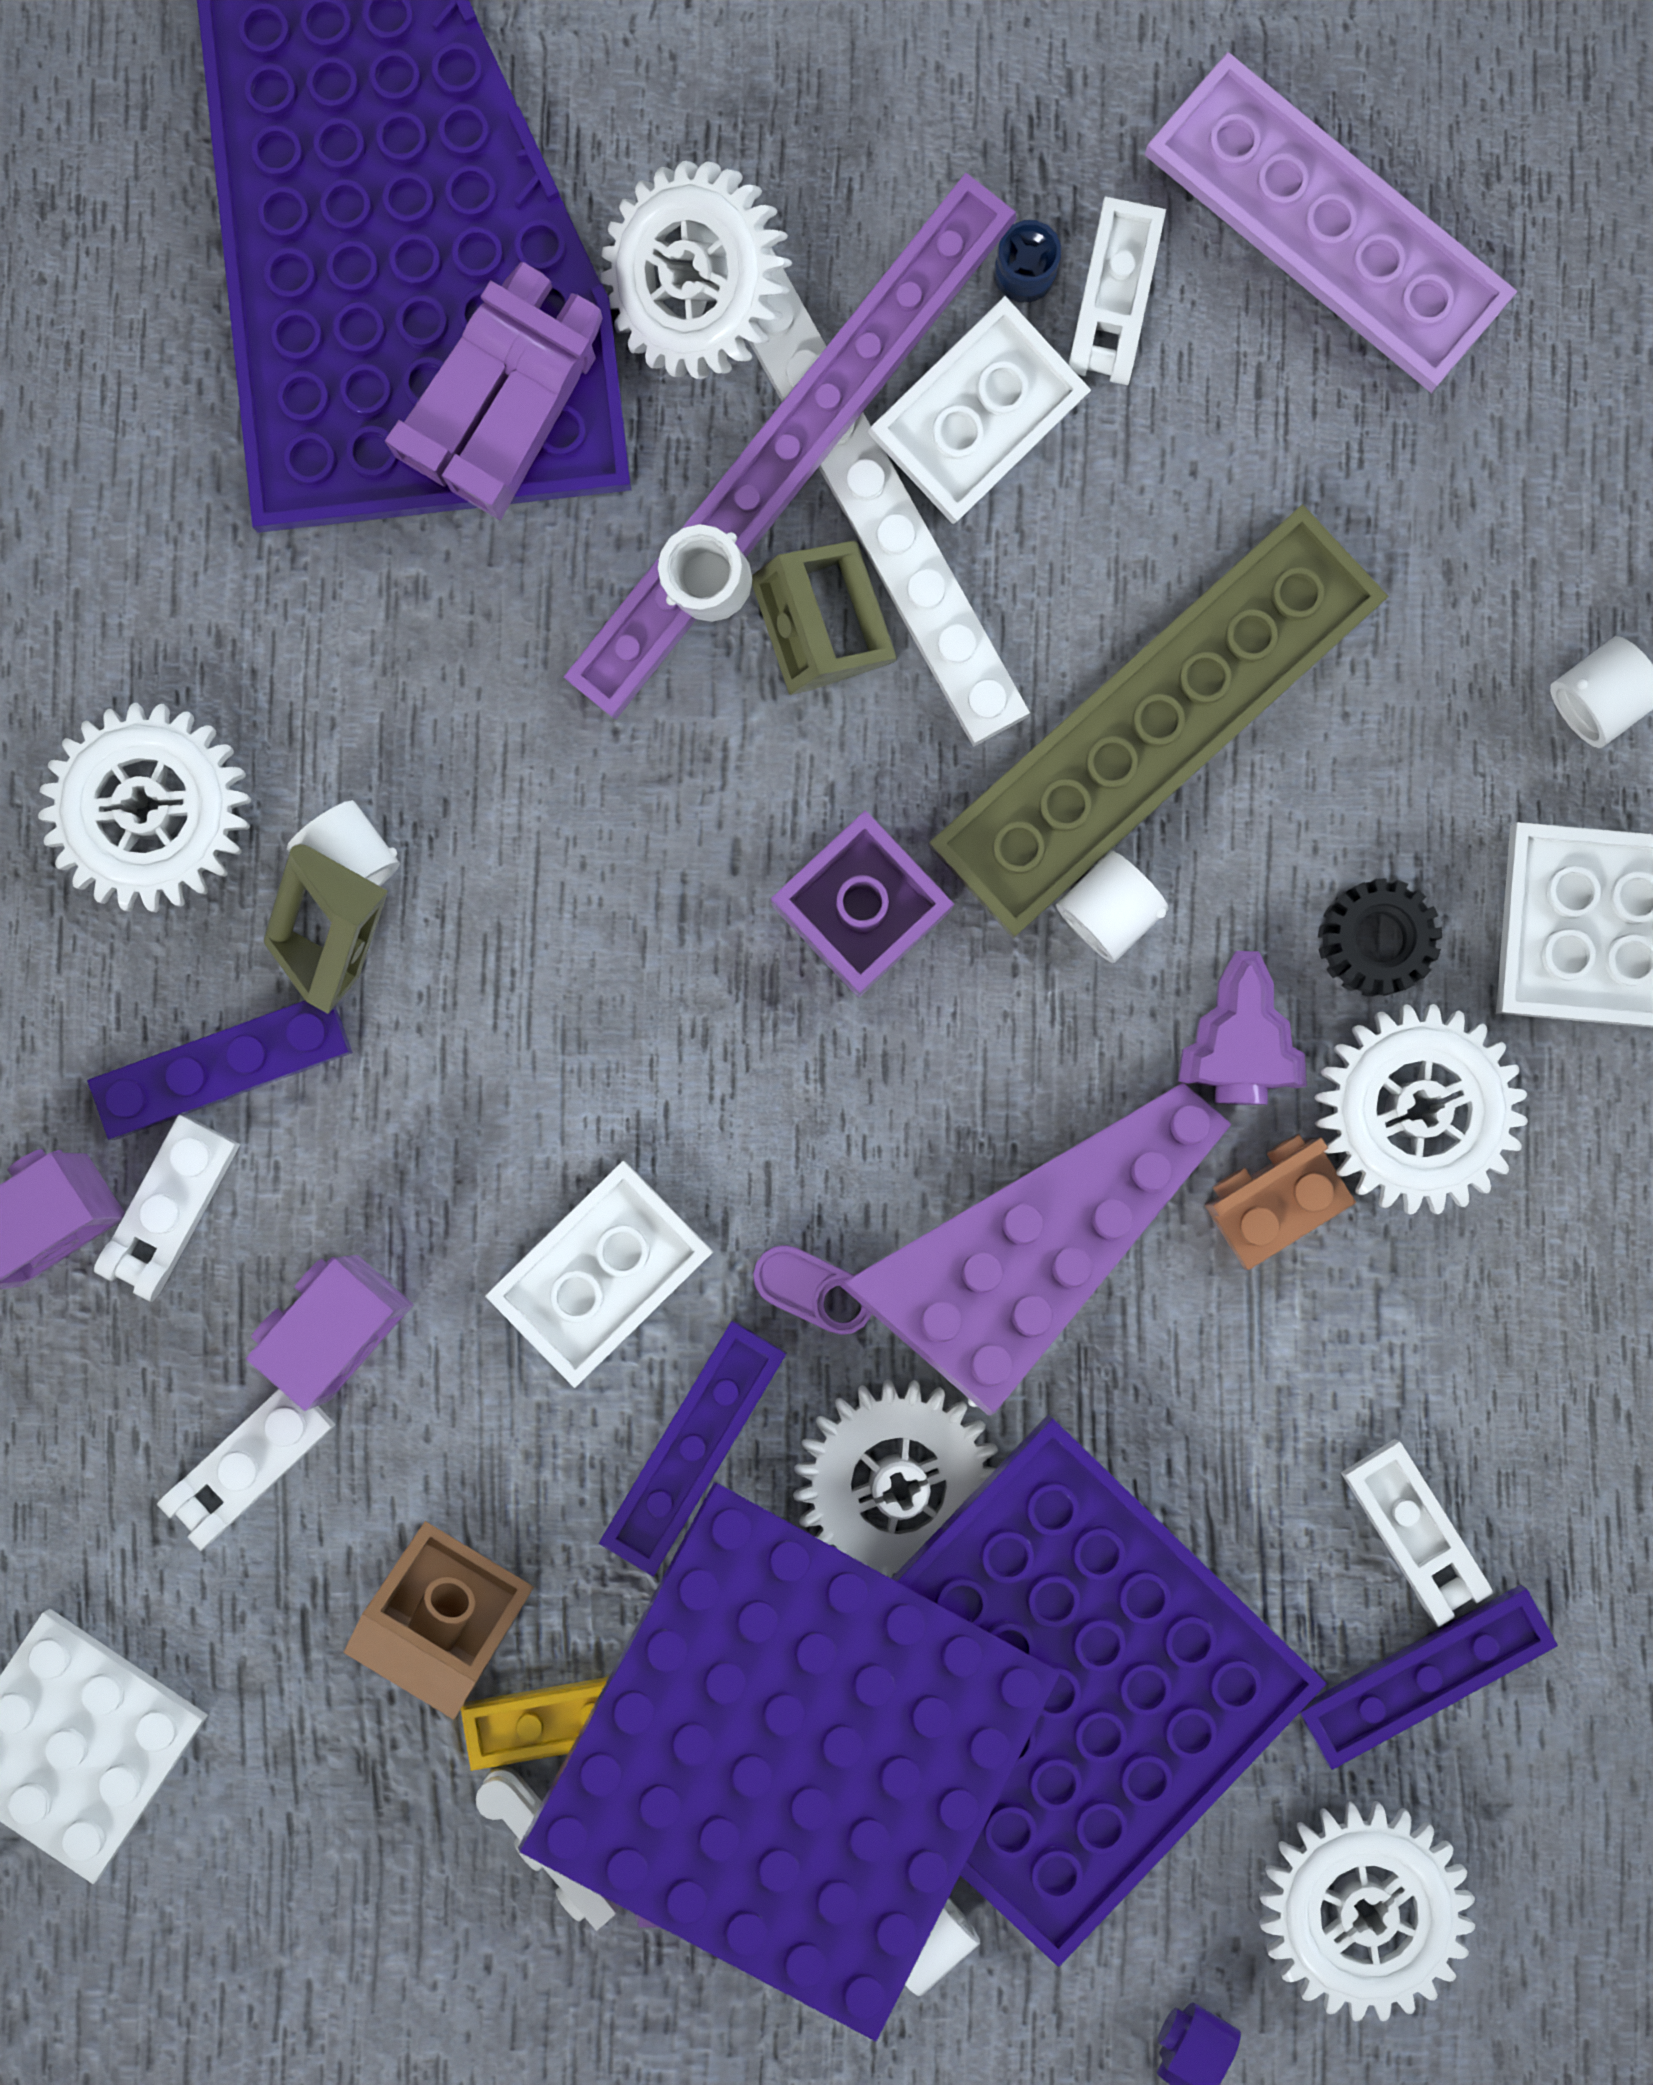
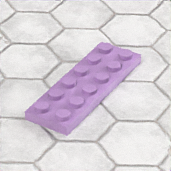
[1144,52,1518,393]

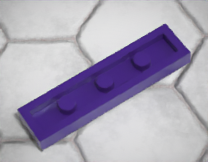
[87,1000,353,1140]
[598,1320,787,1577]
[1299,1585,1558,1770]

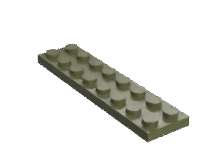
[928,504,1389,939]

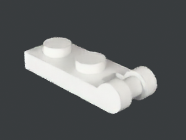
[1068,196,1166,385]
[94,1114,241,1302]
[157,1389,336,1551]
[1341,1439,1493,1627]
[476,1766,619,1931]

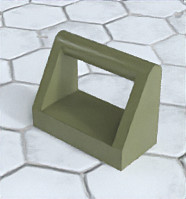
[752,541,897,695]
[263,844,388,1014]

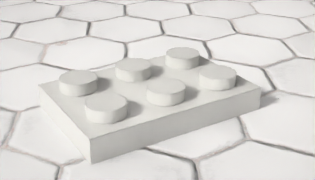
[867,296,1091,524]
[485,1161,714,1388]

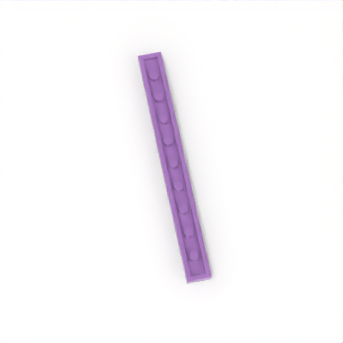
[564,173,1017,719]

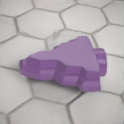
[1178,951,1307,1105]

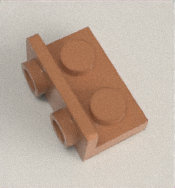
[1204,1134,1356,1270]

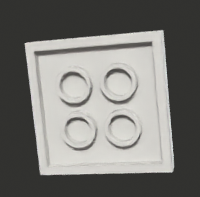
[1496,822,1653,1028]
[0,1609,208,1884]

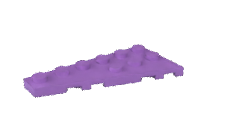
[840,1083,1231,1416]

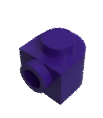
[1156,2002,1241,2085]

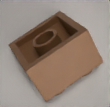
[343,1521,534,1720]

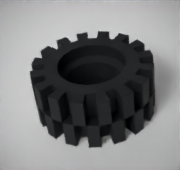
[1318,878,1442,997]

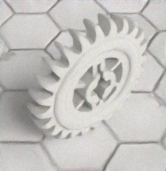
[600,161,792,379]
[38,703,251,913]
[1315,1004,1528,1215]
[793,1379,998,1578]
[1259,1801,1475,2021]

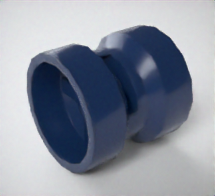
[994,220,1061,303]

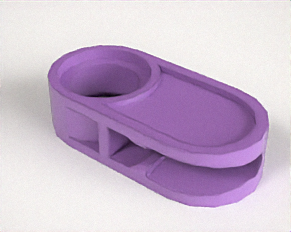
[753,1245,871,1335]

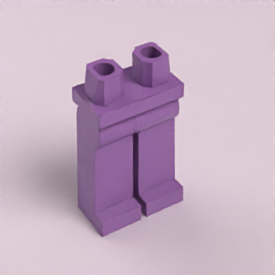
[385,262,603,521]

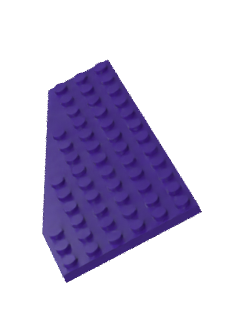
[197,0,632,533]

